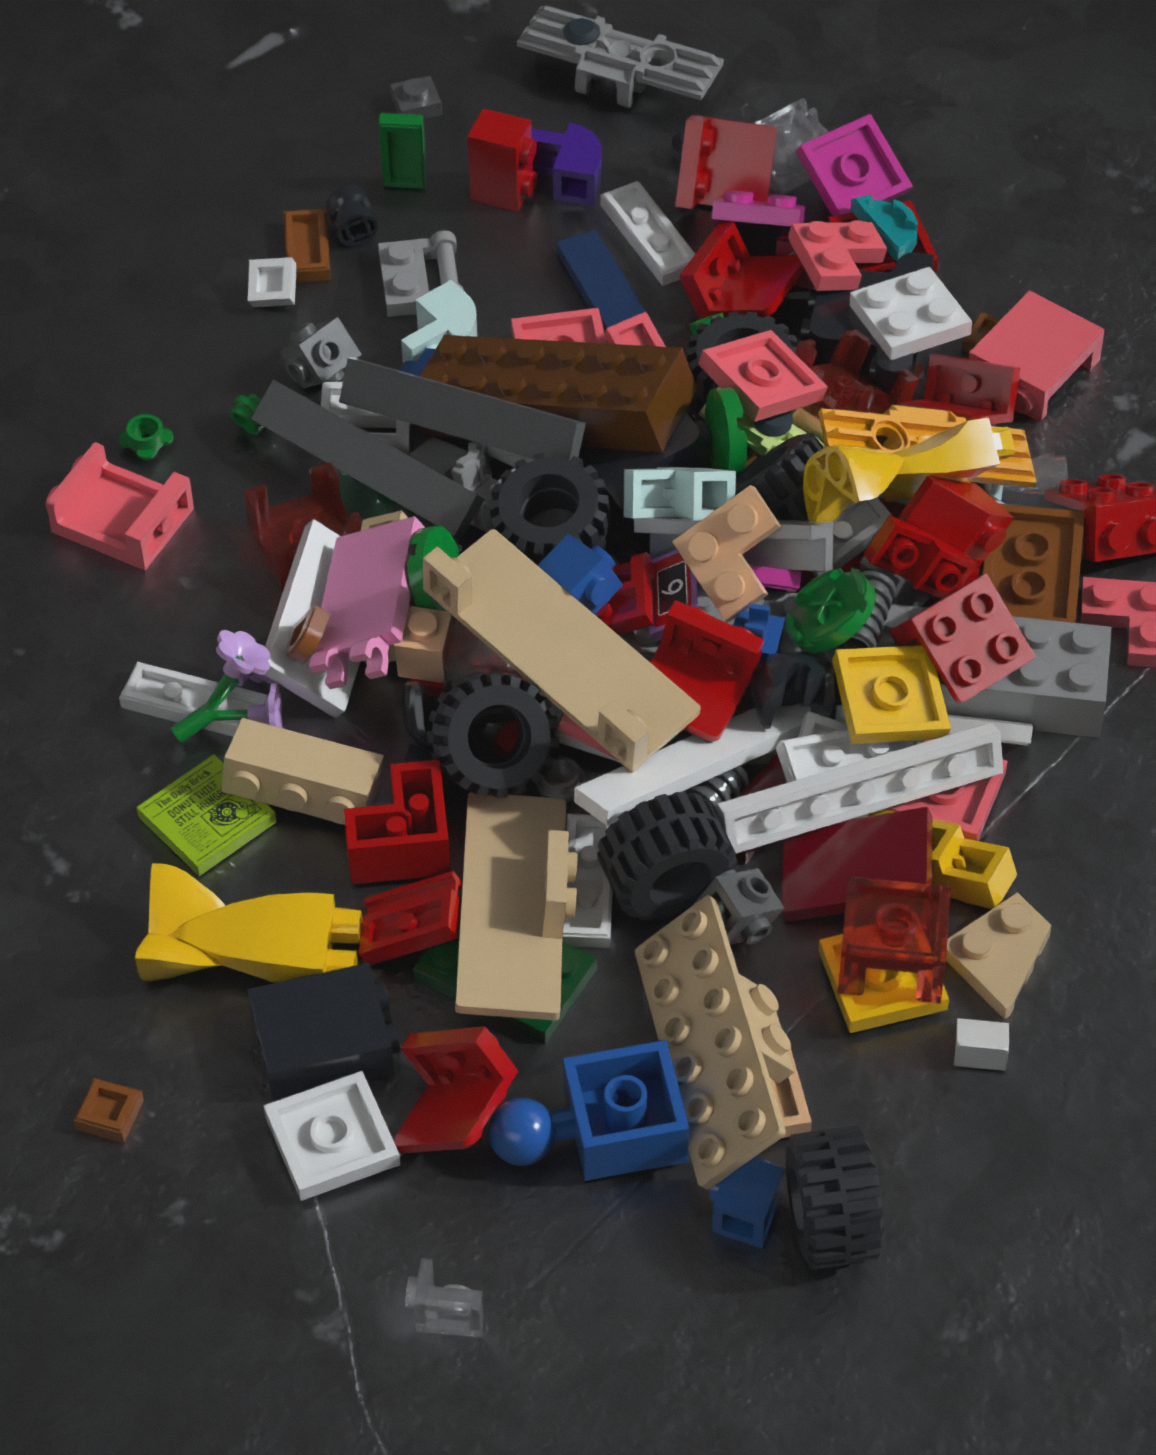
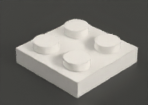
[850,267,972,360]
[264,1071,400,1201]

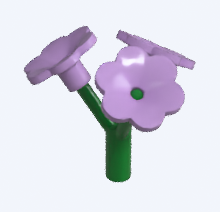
[171,630,283,743]

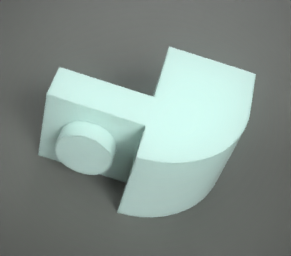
[401,280,477,363]
[624,467,736,520]

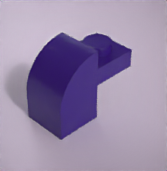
[532,122,602,207]

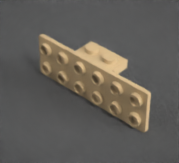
[455,792,578,1020]
[635,895,795,1190]

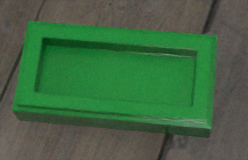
[379,113,427,189]

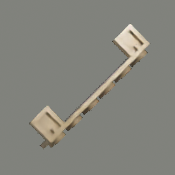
[423,529,700,773]

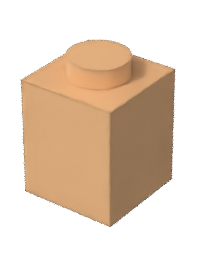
[394,606,455,683]

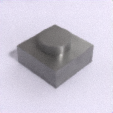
[390,76,442,119]

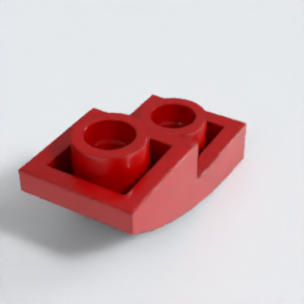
[864,515,977,599]

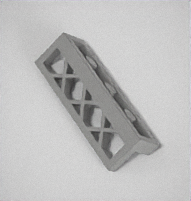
[634,517,833,571]

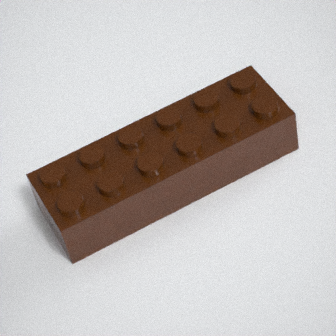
[419,335,698,453]

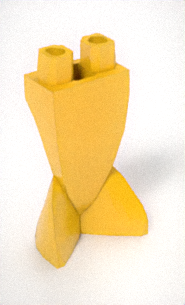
[803,418,1015,522]
[135,863,362,983]

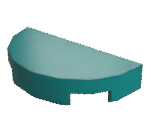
[850,195,918,262]

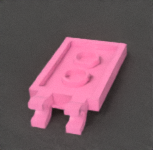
[309,516,425,689]

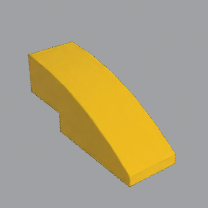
[867,809,1017,909]

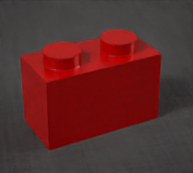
[467,108,538,212]

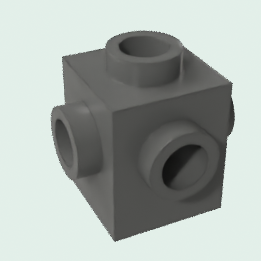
[279,317,362,389]
[692,868,784,945]

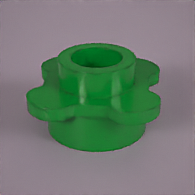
[119,414,174,460]

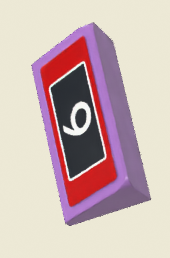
[649,549,698,640]

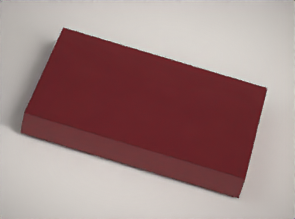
[781,806,933,922]

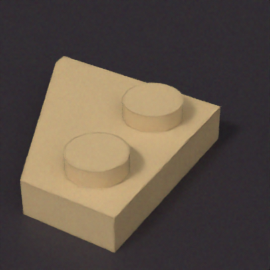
[940,892,1051,1020]

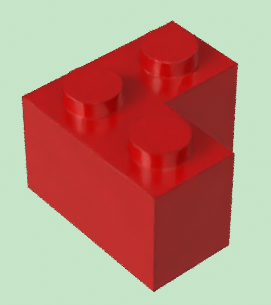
[344,760,451,884]

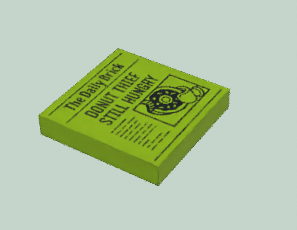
[137,754,277,876]

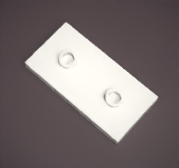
[264,519,360,719]

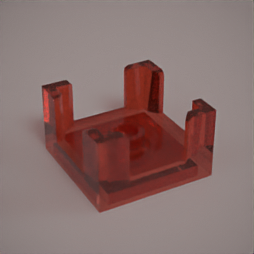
[794,330,920,418]
[244,462,362,592]
[838,877,951,1004]

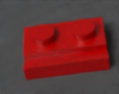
[359,871,463,965]

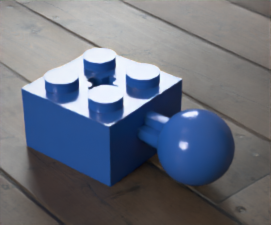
[488,1040,689,1181]

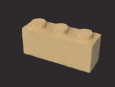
[221,718,384,824]

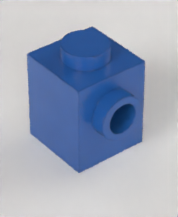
[538,534,623,615]
[709,1156,785,1248]

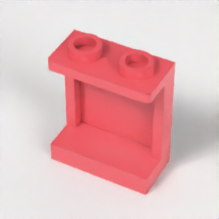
[969,290,1105,422]
[46,442,194,571]

